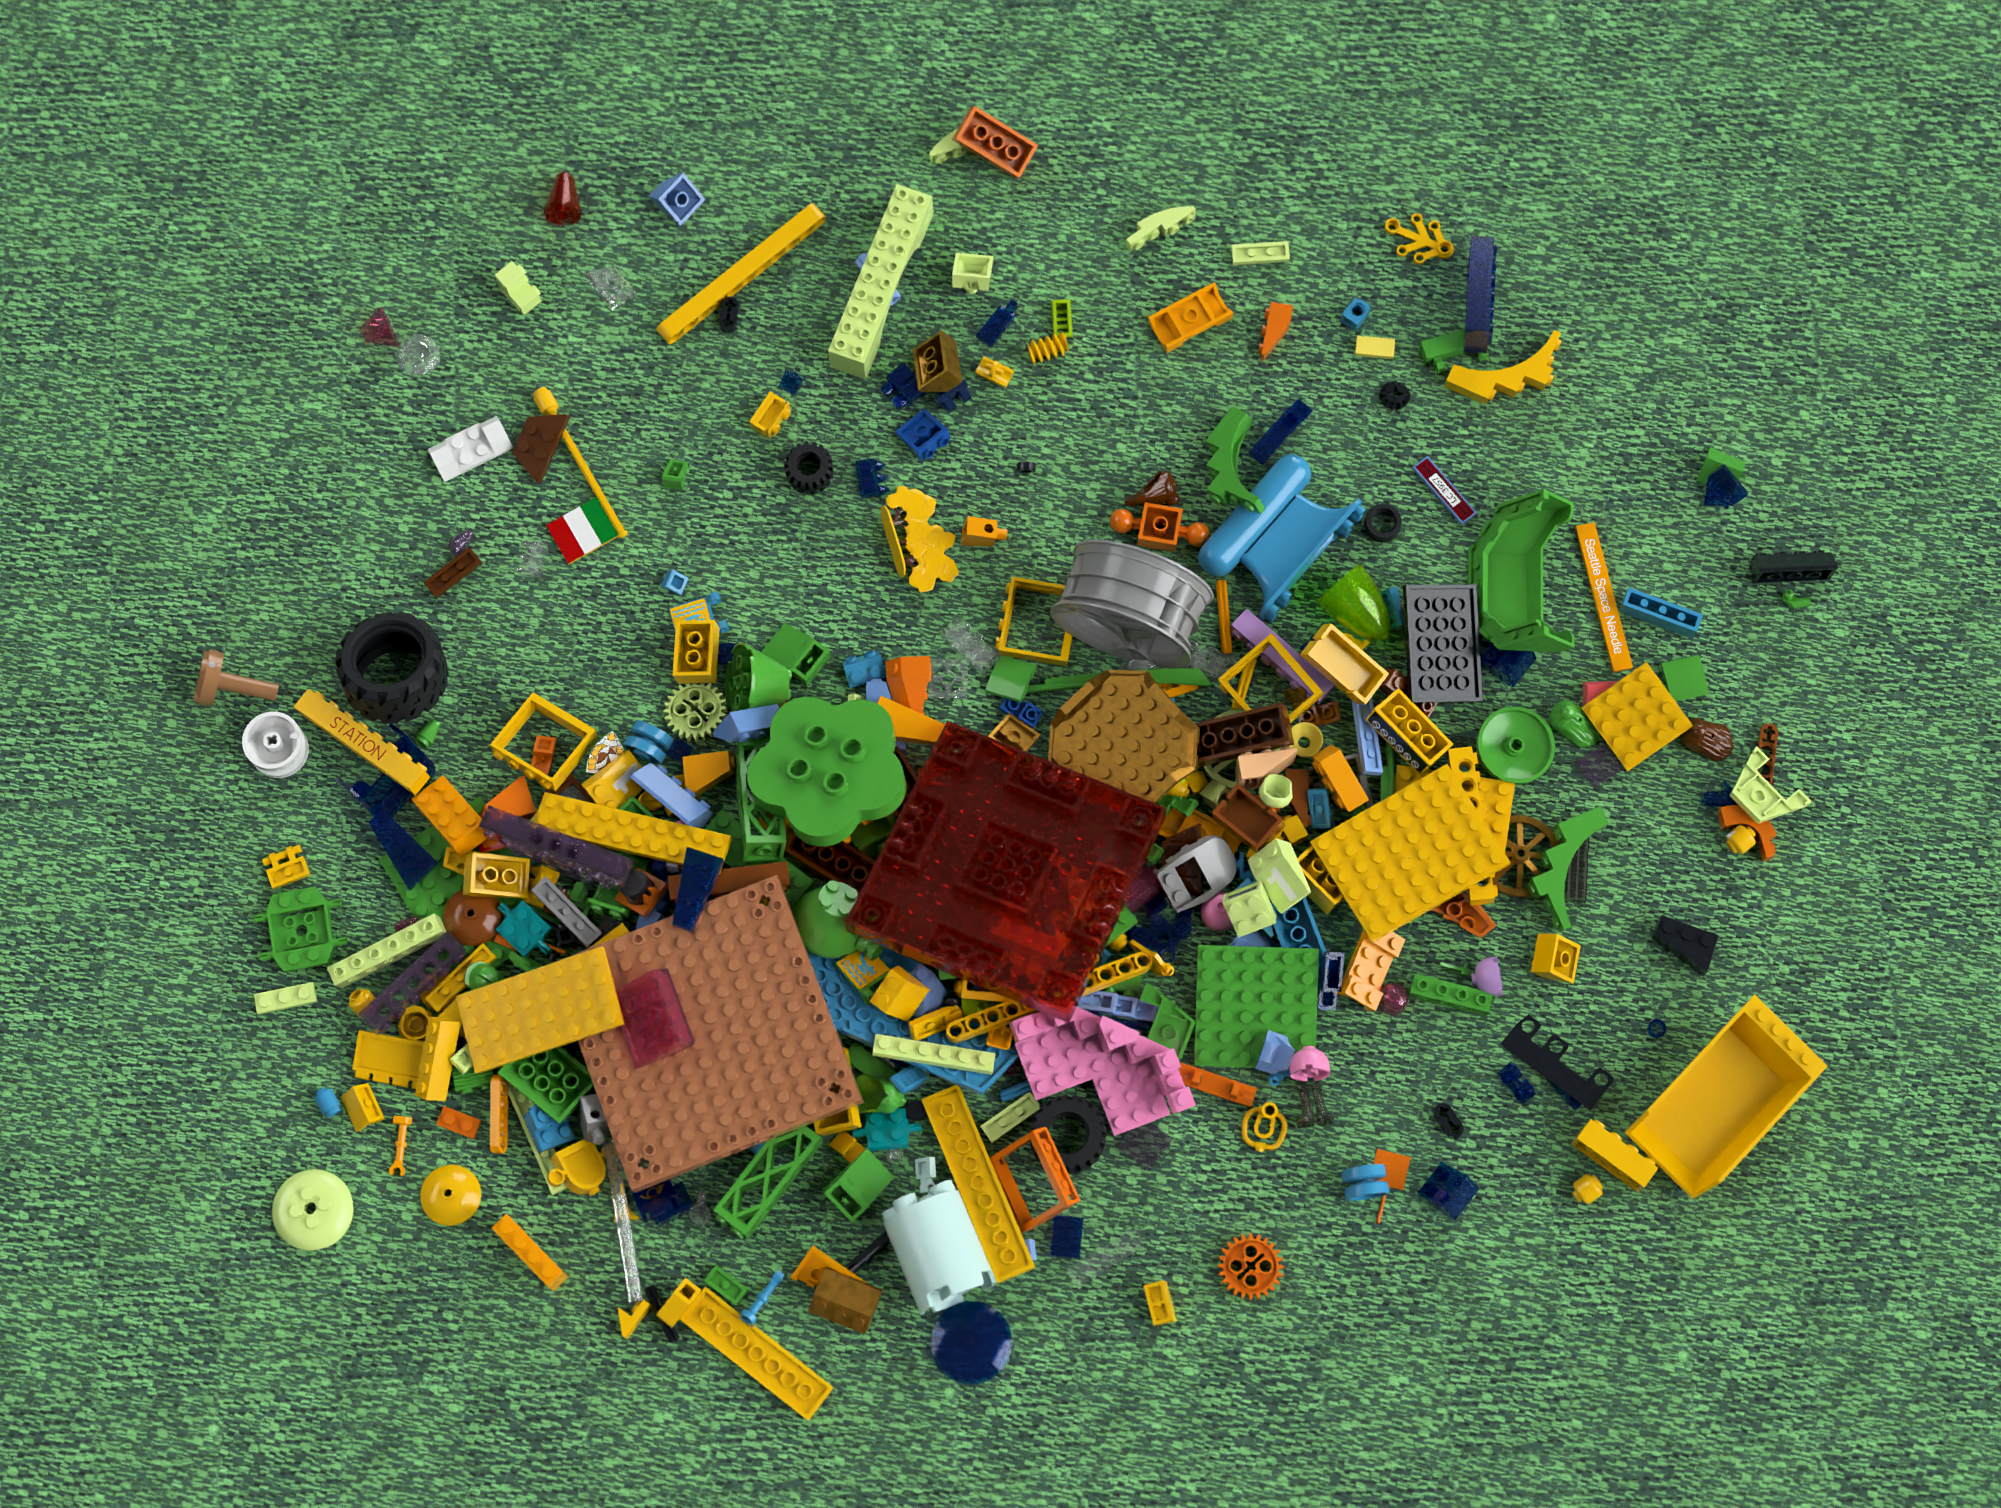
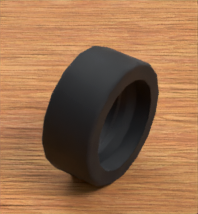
[1364,504,1402,543]

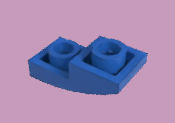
[998,698,1044,728]

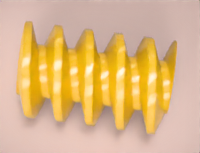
[1027,332,1069,365]

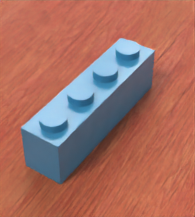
[1619,587,1703,639]

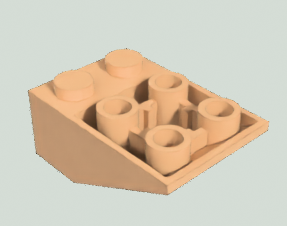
[1235,747,1297,789]

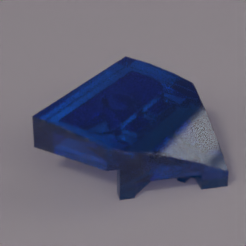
[1704,464,1748,509]

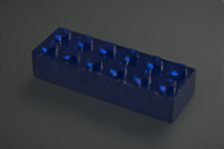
[1464,236,1497,353]

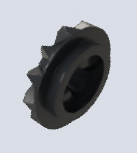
[1379,380,1410,410]

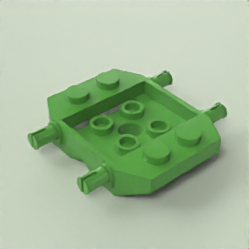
[253,886,348,973]

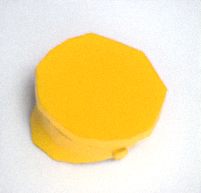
[398,1005,434,1042]

